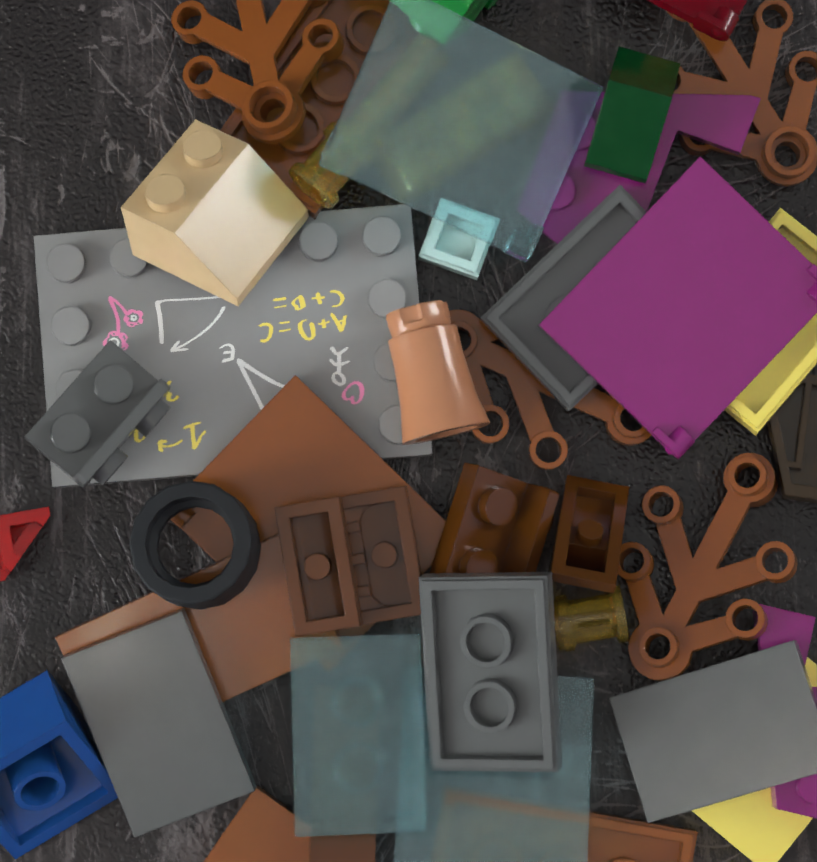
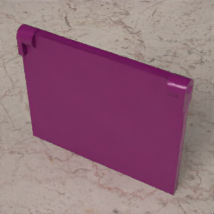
[538,156,817,460]

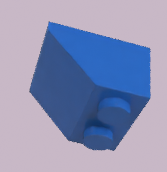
[0,670,118,859]

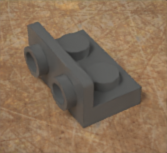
[24,340,171,489]

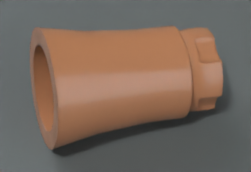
[386,300,490,445]

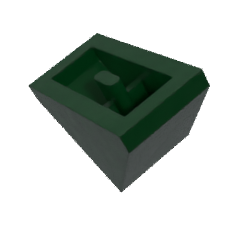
[584,46,680,184]

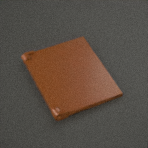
[170,375,446,672]

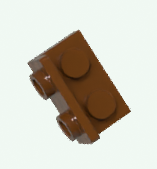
[430,462,559,573]

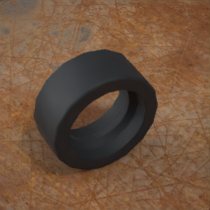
[129,481,261,610]

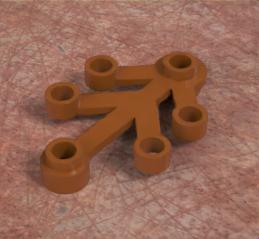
[171,0,344,144]
[667,0,817,187]
[449,310,651,470]
[618,453,798,681]

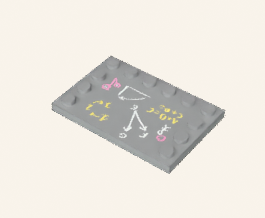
[33,203,433,488]

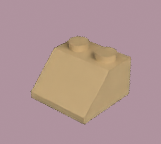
[121,119,309,307]

